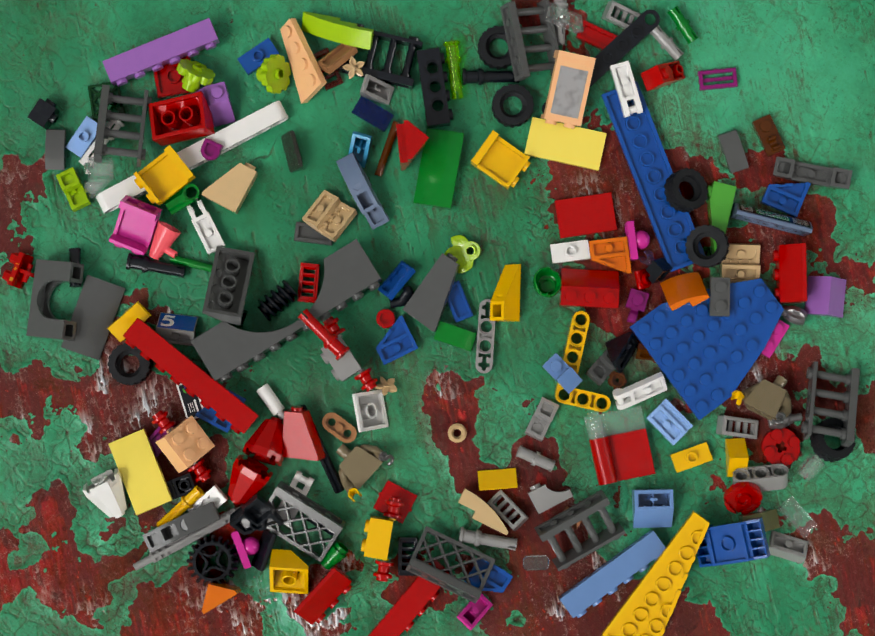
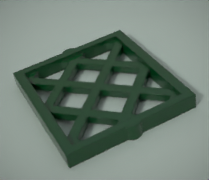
[88,82,124,120]

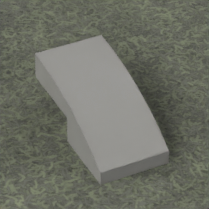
[524,397,559,442]

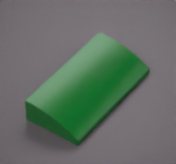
[413,128,464,210]

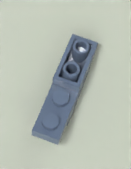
[336,152,390,230]

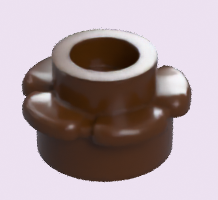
[608,371,627,389]

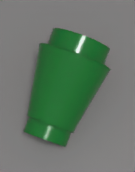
[321,541,349,570]

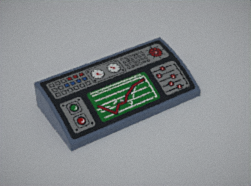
[730,203,813,236]

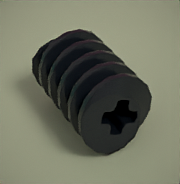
[257,280,299,322]

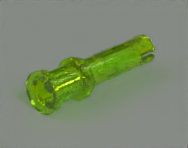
[443,40,464,100]

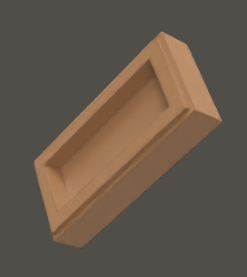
[317,44,358,75]

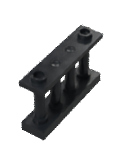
[338,23,423,90]

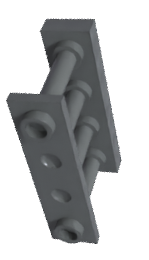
[500,0,559,82]
[94,84,152,167]
[801,361,860,447]
[534,490,626,571]

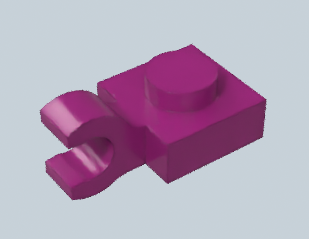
[625,288,649,324]

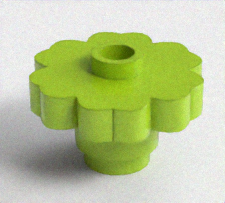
[256,54,291,94]
[176,59,215,93]

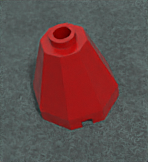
[243,417,284,466]
[228,455,273,505]

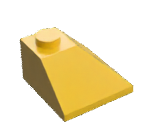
[269,549,309,594]

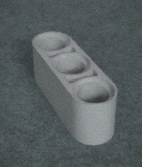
[732,464,789,492]

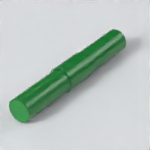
[169,256,213,272]

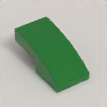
[434,321,477,352]

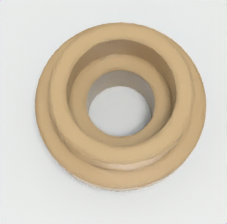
[448,423,467,443]

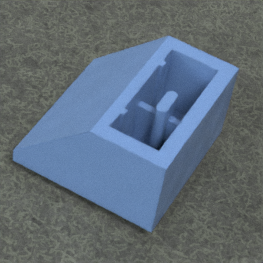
[632,488,674,528]

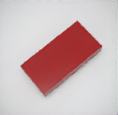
[575,20,617,50]

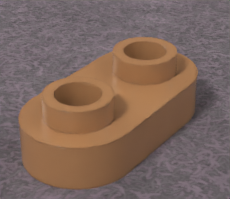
[322,412,357,443]

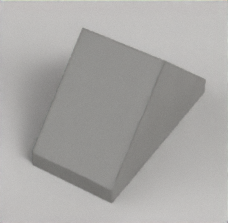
[360,74,394,105]

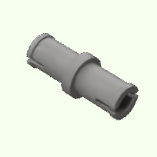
[650,25,684,61]
[516,445,556,472]

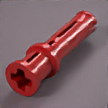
[298,309,350,361]

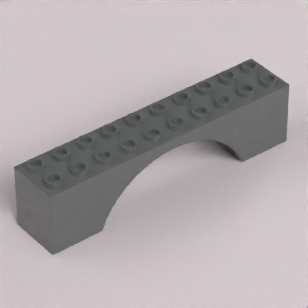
[191,239,382,383]

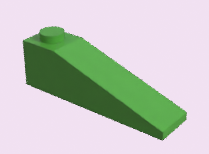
[707,181,736,254]

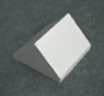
[352,390,389,432]

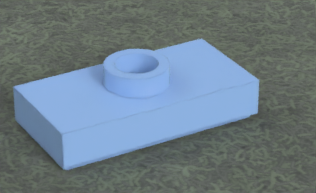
[65,116,97,158]

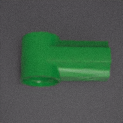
[164,184,202,215]

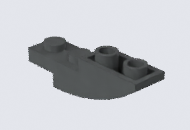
[142,502,221,553]

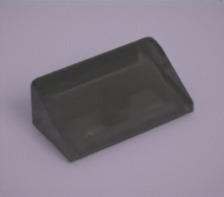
[281,130,304,173]

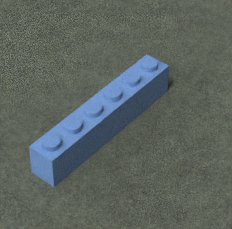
[558,530,666,618]

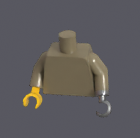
[731,375,792,425]
[336,444,394,502]

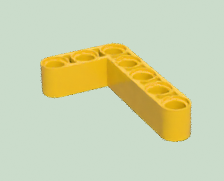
[555,311,611,412]

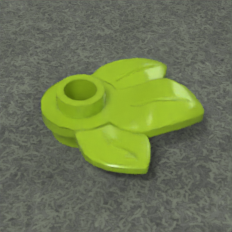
[445,235,481,273]

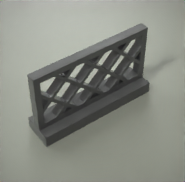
[267,481,346,562]
[405,526,496,604]

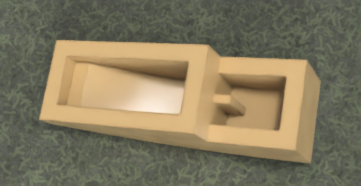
[458,488,508,535]

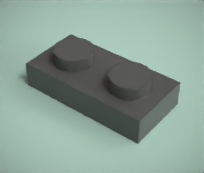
[709,277,730,317]

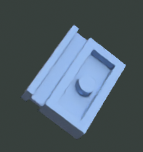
[646,399,693,446]

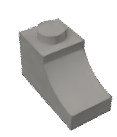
[527,483,573,514]

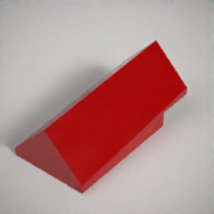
[396,120,429,171]

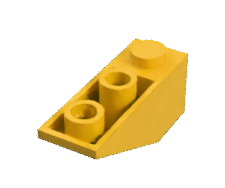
[490,264,521,322]

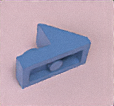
[542,353,583,394]

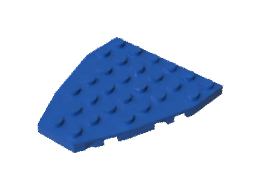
[630,278,784,420]

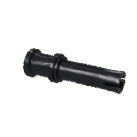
[462,68,520,85]
[126,253,186,278]

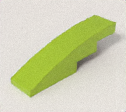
[301,11,374,50]

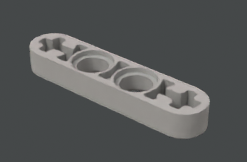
[475,299,495,374]

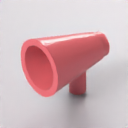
[149,221,181,260]

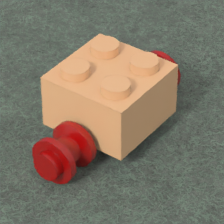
[151,410,215,483]

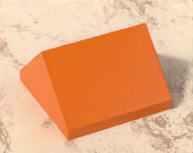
[202,581,241,614]

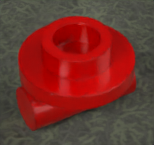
[634,269,651,290]

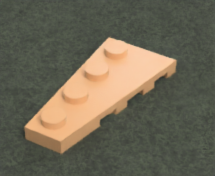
[280,18,327,104]

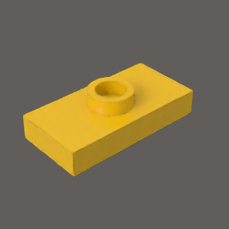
[670,442,713,473]

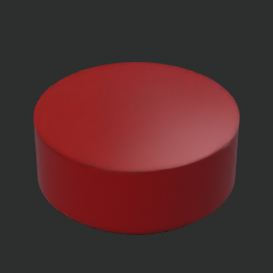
[376,309,395,328]

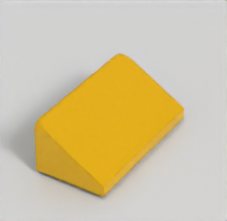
[477,468,518,491]

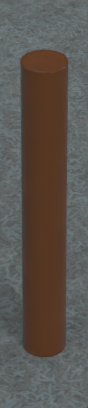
[374,121,400,177]

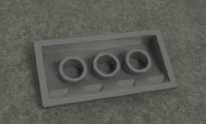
[202,246,255,325]
[61,275,126,360]

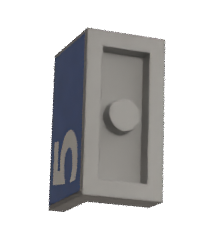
[156,312,198,346]

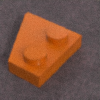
[588,236,632,274]

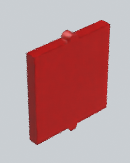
[373,480,417,524]

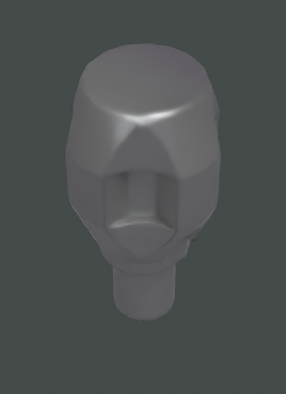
[782,305,808,325]
[767,413,802,429]

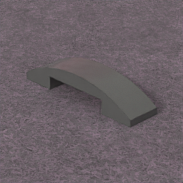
[773,156,853,190]

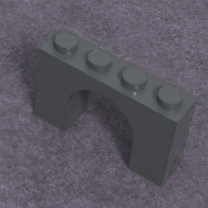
[26,259,84,341]

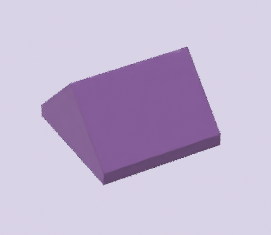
[804,276,846,318]

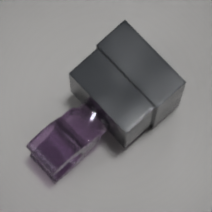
[639,250,673,284]

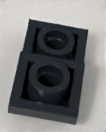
[166,473,195,500]

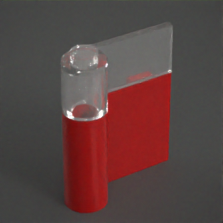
[584,406,656,486]

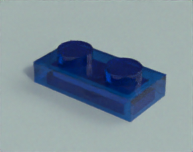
[352,96,394,133]

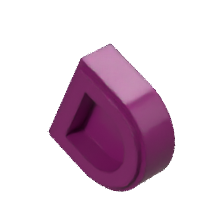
[201,138,224,161]

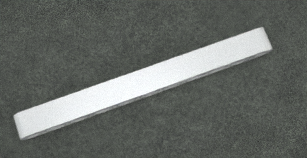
[95,100,289,214]

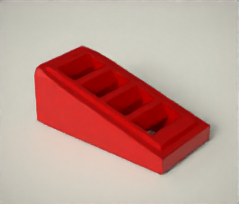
[297,263,320,303]

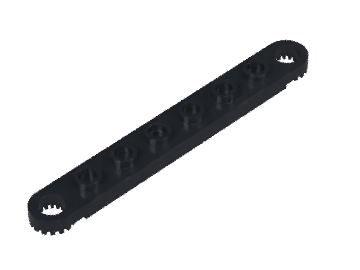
[542,10,660,114]

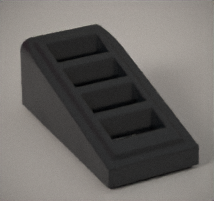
[398,537,418,576]

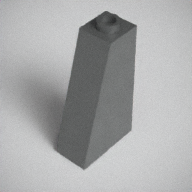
[402,253,460,332]

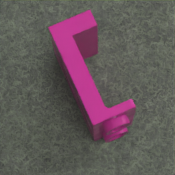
[109,195,162,255]

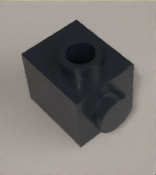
[28,98,60,129]

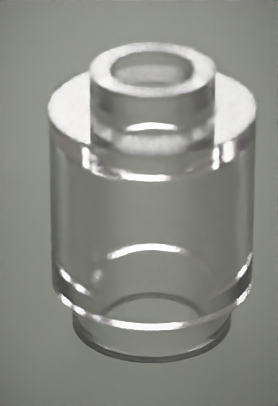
[797,453,825,481]

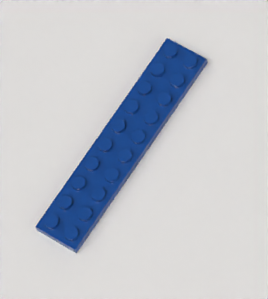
[601,81,706,273]

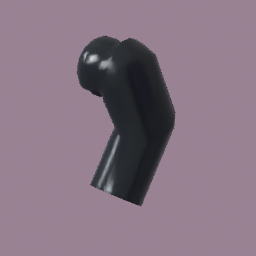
[389,285,414,308]

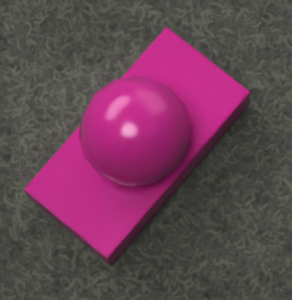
[624,221,650,261]
[231,531,260,569]

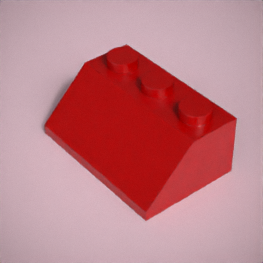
[148,91,215,146]
[773,243,807,304]
[559,268,619,310]
[294,565,353,625]

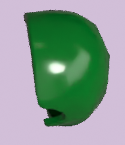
[533,267,561,298]

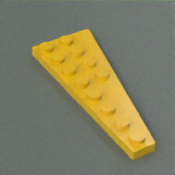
[602,510,710,636]

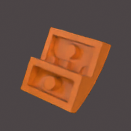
[660,272,710,311]

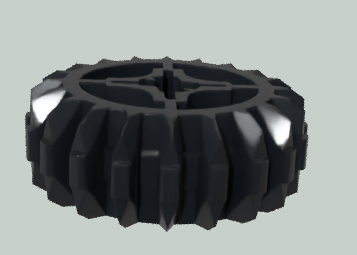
[187,535,239,586]

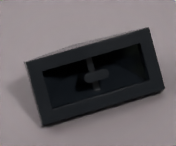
[605,332,639,374]

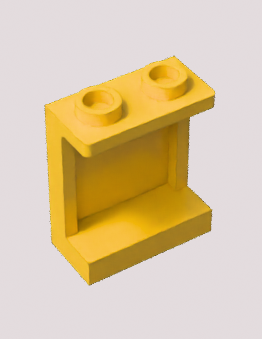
[470,130,531,190]
[133,145,196,206]

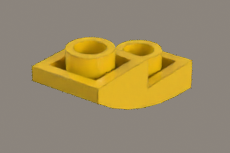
[107,301,151,342]

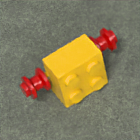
[361,497,404,582]

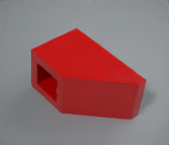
[640,61,685,91]

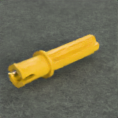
[156,485,204,527]

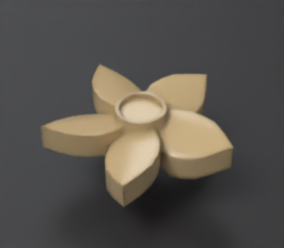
[343,56,365,79]
[375,377,397,396]

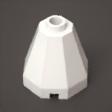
[82,468,127,518]

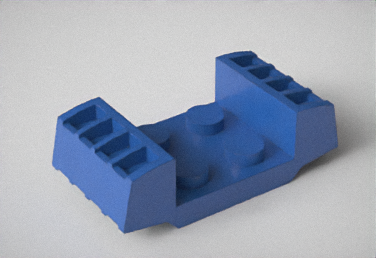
[697,517,770,567]

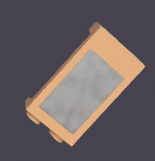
[541,50,596,129]

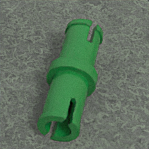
[668,6,699,44]

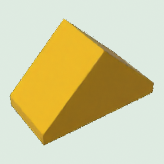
[725,438,749,477]

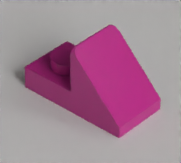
[457,593,493,631]

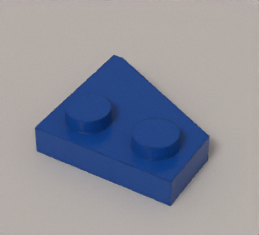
[760,182,811,218]
[376,315,418,365]
[464,559,513,593]

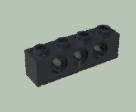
[416,47,453,128]

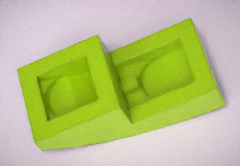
[56,167,91,212]

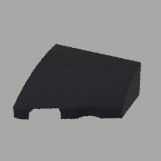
[230,494,284,535]

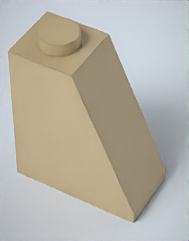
[201,162,258,214]

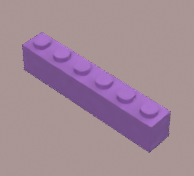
[102,18,220,86]

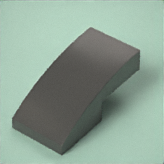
[45,129,67,170]
[717,129,749,174]
[585,349,615,386]

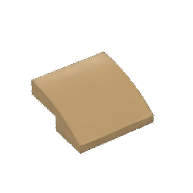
[302,190,357,242]
[720,243,761,283]

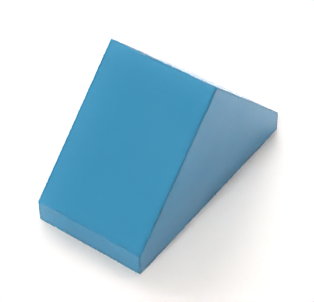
[348,131,373,168]

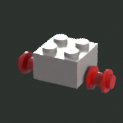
[320,316,378,392]

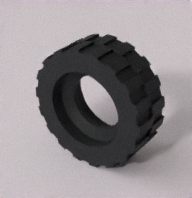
[478,25,512,70]
[492,84,534,128]
[664,168,708,213]
[685,225,730,268]
[108,343,152,385]
[810,417,856,462]

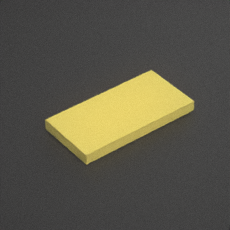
[524,117,607,171]
[109,429,173,515]

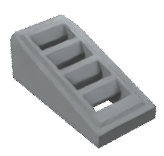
[601,0,646,29]
[716,415,759,439]
[487,489,529,531]

